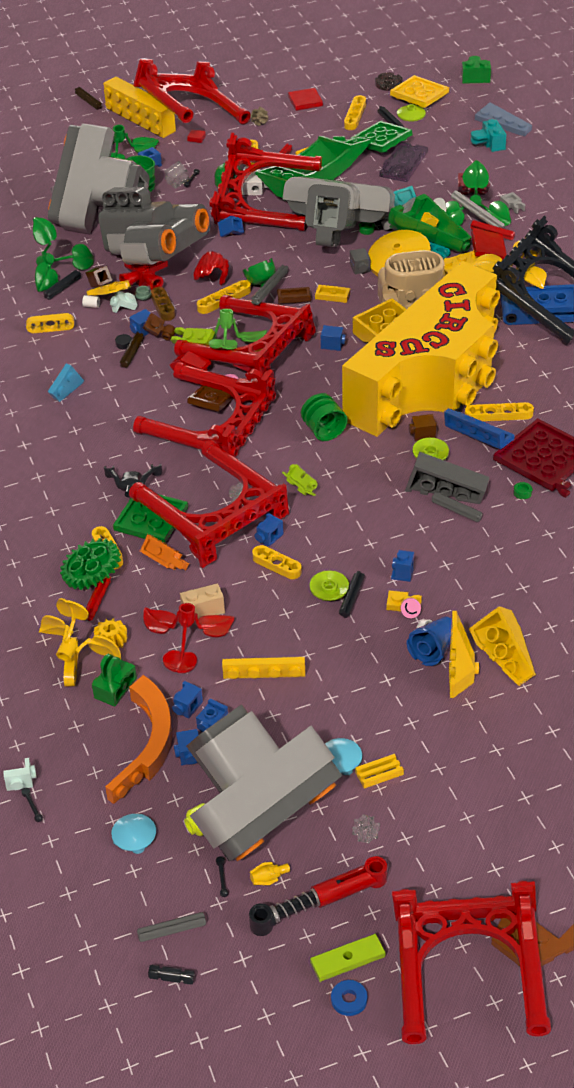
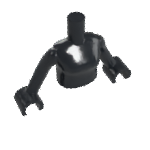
[104,464,163,498]

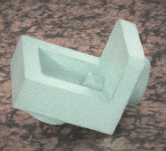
[110,291,137,313]
[4,758,36,791]

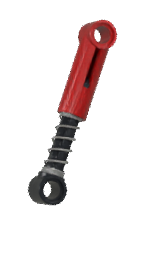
[249,856,387,936]

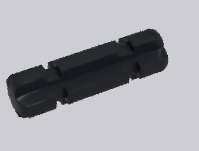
[148,964,195,985]

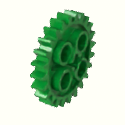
[60,538,121,590]

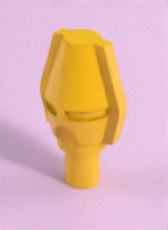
[249,862,290,886]

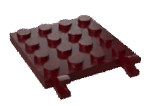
[493,418,574,498]

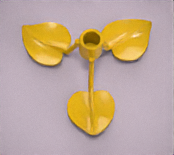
[473,241,547,289]
[39,598,121,662]

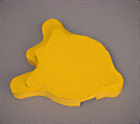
[86,280,131,296]

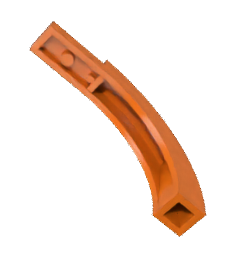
[105,675,172,804]

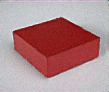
[187,129,206,143]

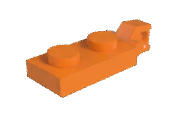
[140,534,189,570]

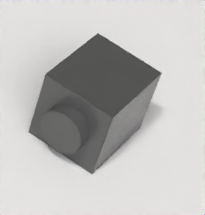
[350,248,370,274]

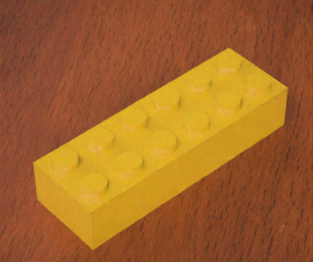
[103,76,176,138]

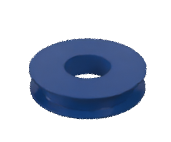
[331,980,367,1016]

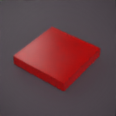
[288,88,323,111]

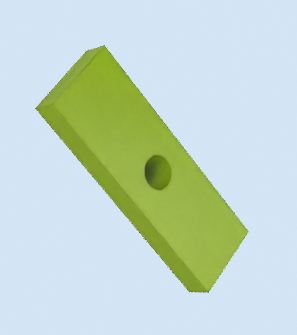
[310,934,385,982]

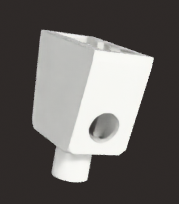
[242,166,268,195]

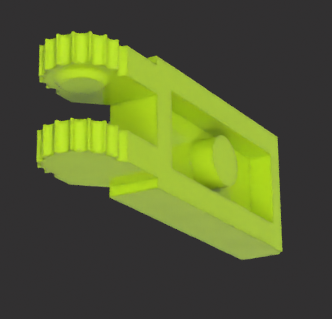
[171,327,215,345]

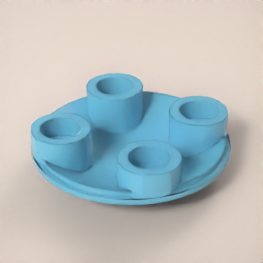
[325,738,362,775]
[111,814,156,854]

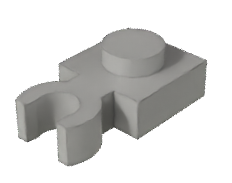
[500,192,525,213]

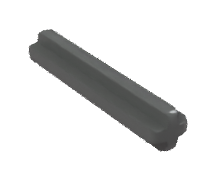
[432,492,483,522]
[137,912,206,942]

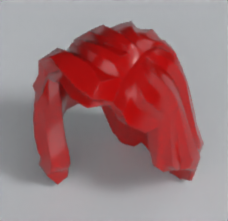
[193,251,229,285]

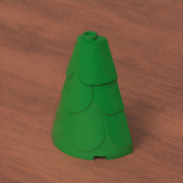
[388,194,472,253]

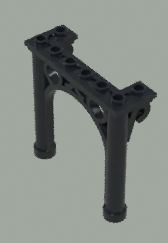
[491,216,574,345]

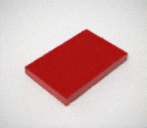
[471,228,507,260]

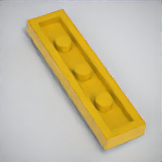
[222,657,305,679]

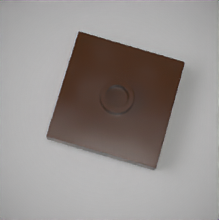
[187,385,233,412]

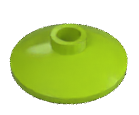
[397,104,426,121]
[413,438,449,460]
[310,571,349,601]

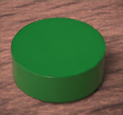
[359,222,375,235]
[513,482,532,499]

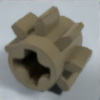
[251,107,268,126]

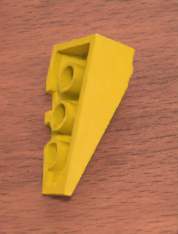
[469,606,536,686]
[449,611,479,698]

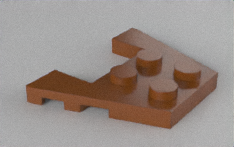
[491,895,574,966]

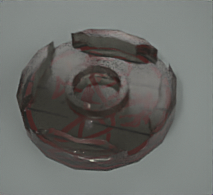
[375,72,403,91]

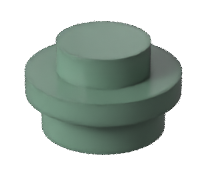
[135,286,151,300]

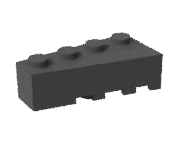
[405,452,490,504]

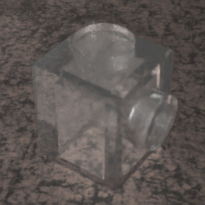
[164,161,190,189]

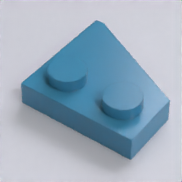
[48,363,84,402]

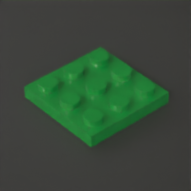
[350,121,413,153]
[113,494,188,543]

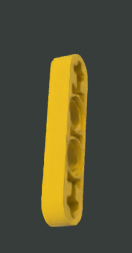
[344,95,366,130]
[197,280,251,314]
[465,402,534,421]

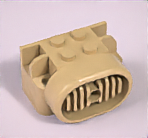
[378,250,445,309]

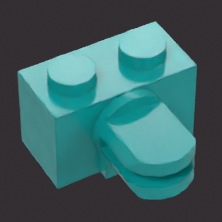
[471,119,507,152]

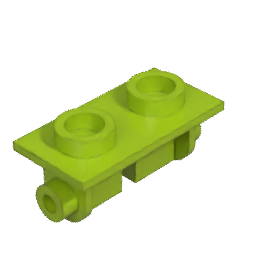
[282,464,317,496]

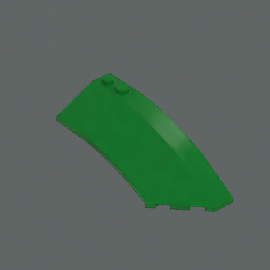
[255,136,371,198]

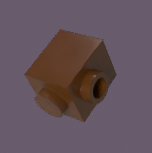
[85,265,113,287]
[409,414,436,441]

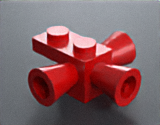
[119,260,168,290]

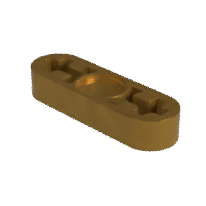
[151,287,175,321]

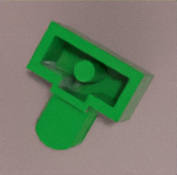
[461,56,491,84]
[92,653,137,707]

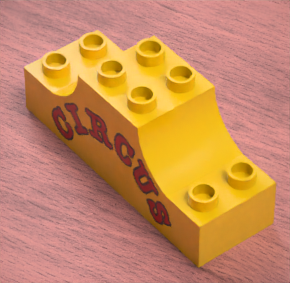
[342,261,500,437]

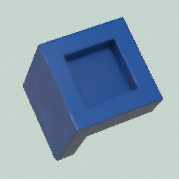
[218,216,244,237]

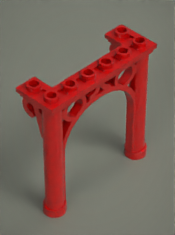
[133,59,251,124]
[209,132,322,231]
[174,295,316,379]
[133,362,276,457]
[129,440,289,568]
[392,881,551,1044]

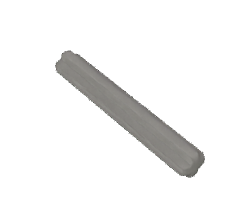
[451,190,504,228]

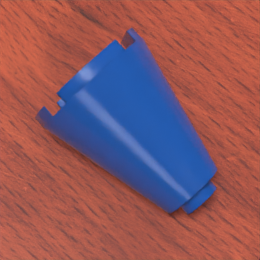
[406,616,452,666]

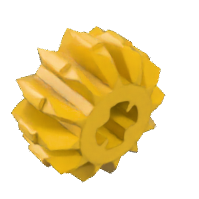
[93,618,127,648]

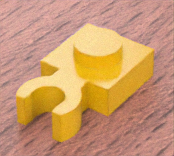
[386,591,422,611]

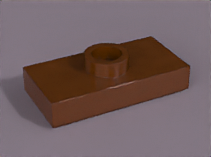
[277,287,311,304]

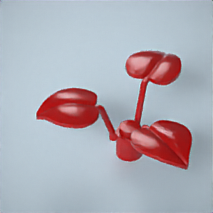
[143,603,234,673]

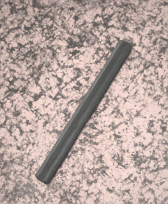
[251,265,288,305]

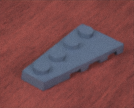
[475,102,532,137]

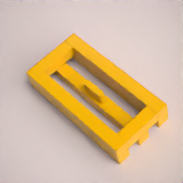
[315,284,350,303]
[355,754,404,789]

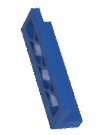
[444,408,515,449]

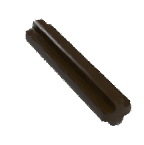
[75,87,102,110]
[120,332,144,368]

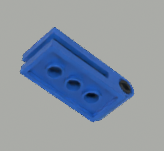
[500,284,574,325]

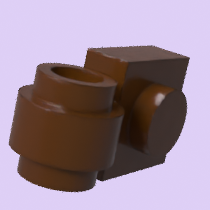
[142,313,176,341]

